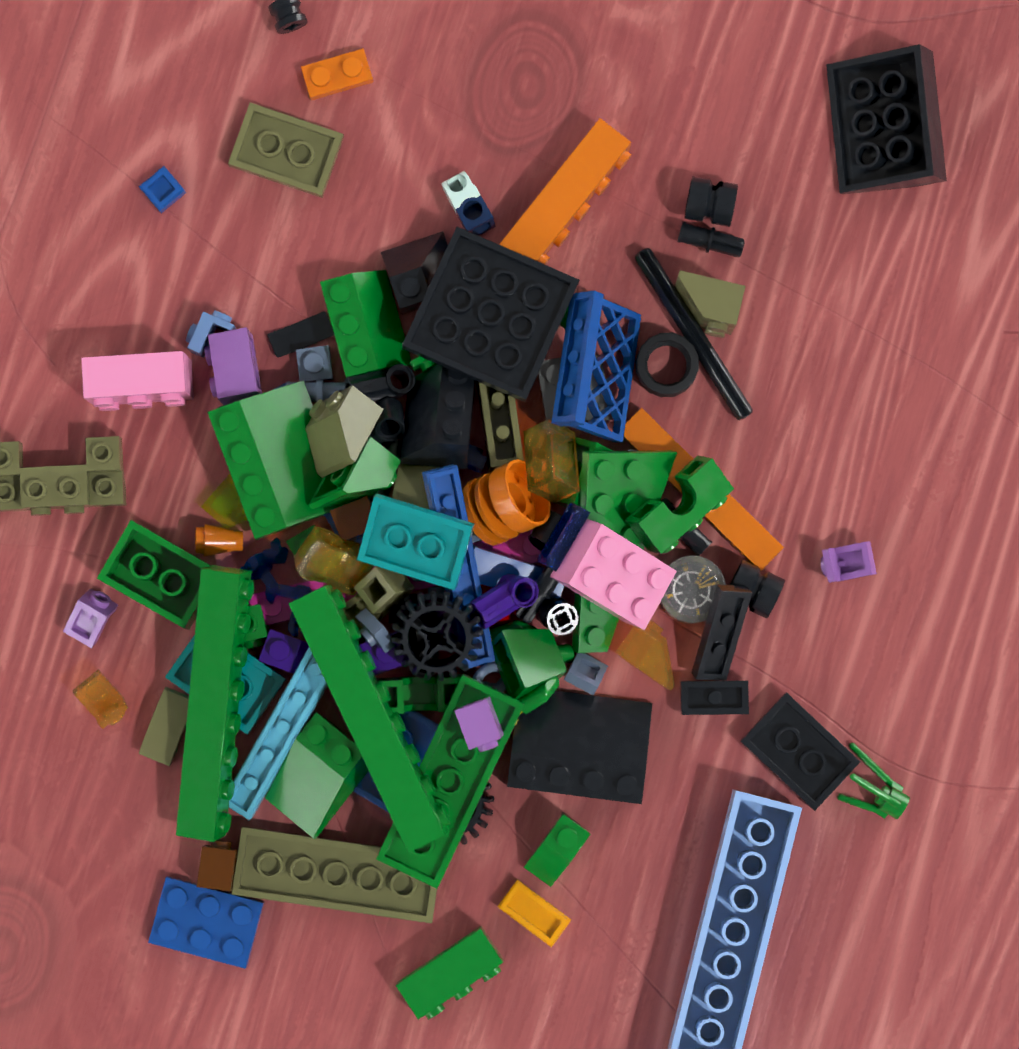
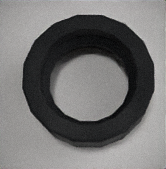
[635,332,699,397]

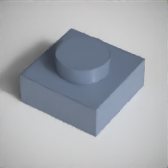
[296,345,334,382]
[355,608,396,654]
[564,653,608,695]

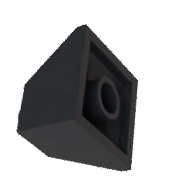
[381,231,448,315]

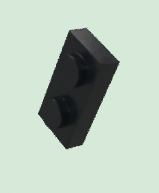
[680,681,749,715]

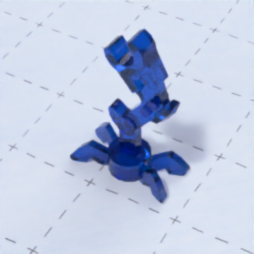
[240,538,313,637]

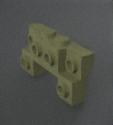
[0,436,127,516]

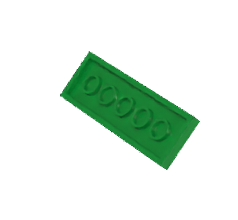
[376,674,525,889]

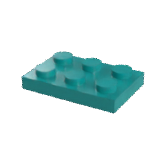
[357,494,474,590]
[165,635,287,735]

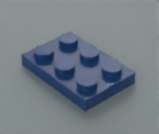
[148,876,264,969]

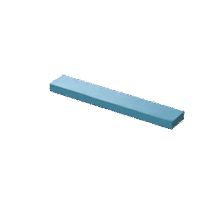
[229,648,328,820]

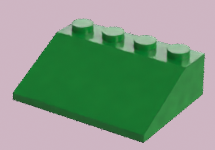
[208,380,345,540]

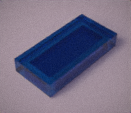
[537,503,591,571]

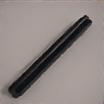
[635,248,753,421]

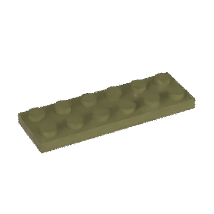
[232,827,437,923]

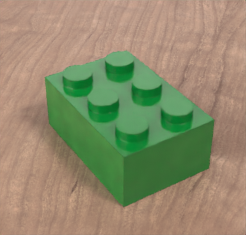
[97,520,211,630]

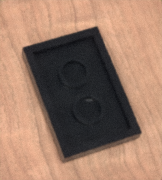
[740,692,861,811]

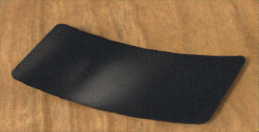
[267,311,334,358]

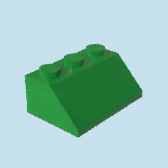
[320,270,411,378]

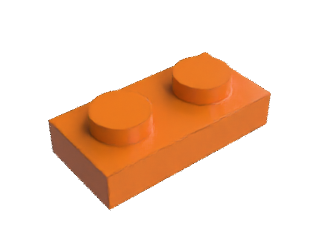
[301,48,374,101]

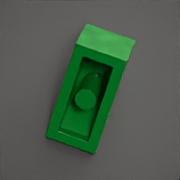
[524,813,591,887]

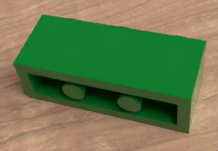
[396,926,503,1020]

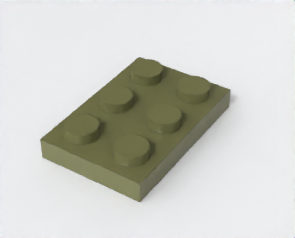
[228,102,344,198]

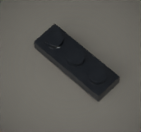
[691,584,752,681]

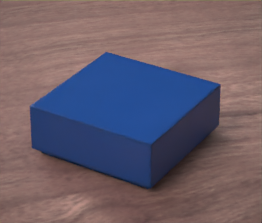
[139,166,186,214]

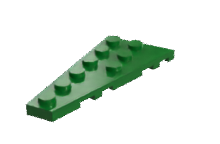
[572,450,677,653]

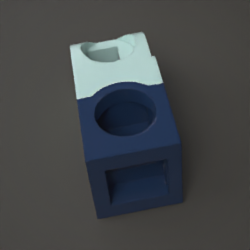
[441,171,496,236]

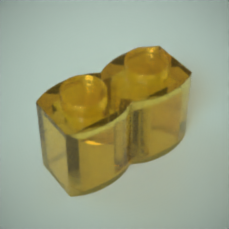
[294,527,374,595]

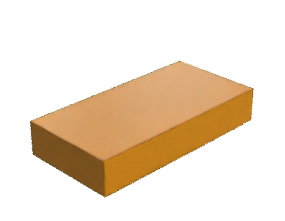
[497,879,571,947]

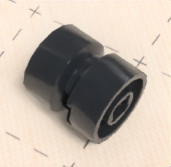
[684,176,738,227]
[730,560,785,619]

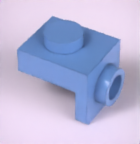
[186,310,237,358]

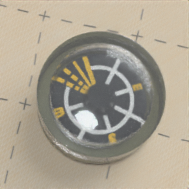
[660,556,726,624]

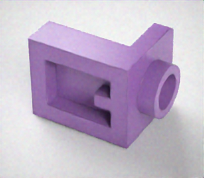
[63,589,118,648]

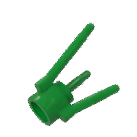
[837,743,910,819]

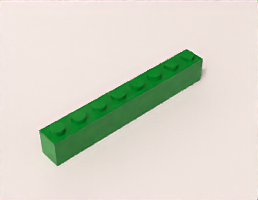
[176,565,254,842]
[289,585,451,853]

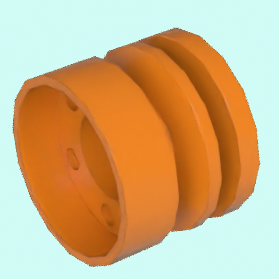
[462,459,551,546]

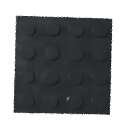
[402,227,580,402]

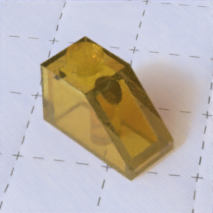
[615,620,675,691]

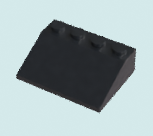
[826,44,947,194]
[507,691,653,804]

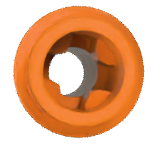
[195,524,243,557]

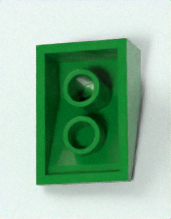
[265,712,369,839]

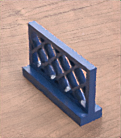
[551,290,641,443]

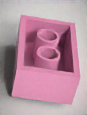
[81,351,194,411]
[550,517,677,630]

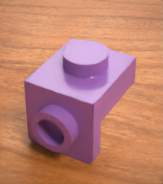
[820,541,877,583]

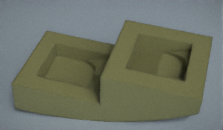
[139,687,189,766]

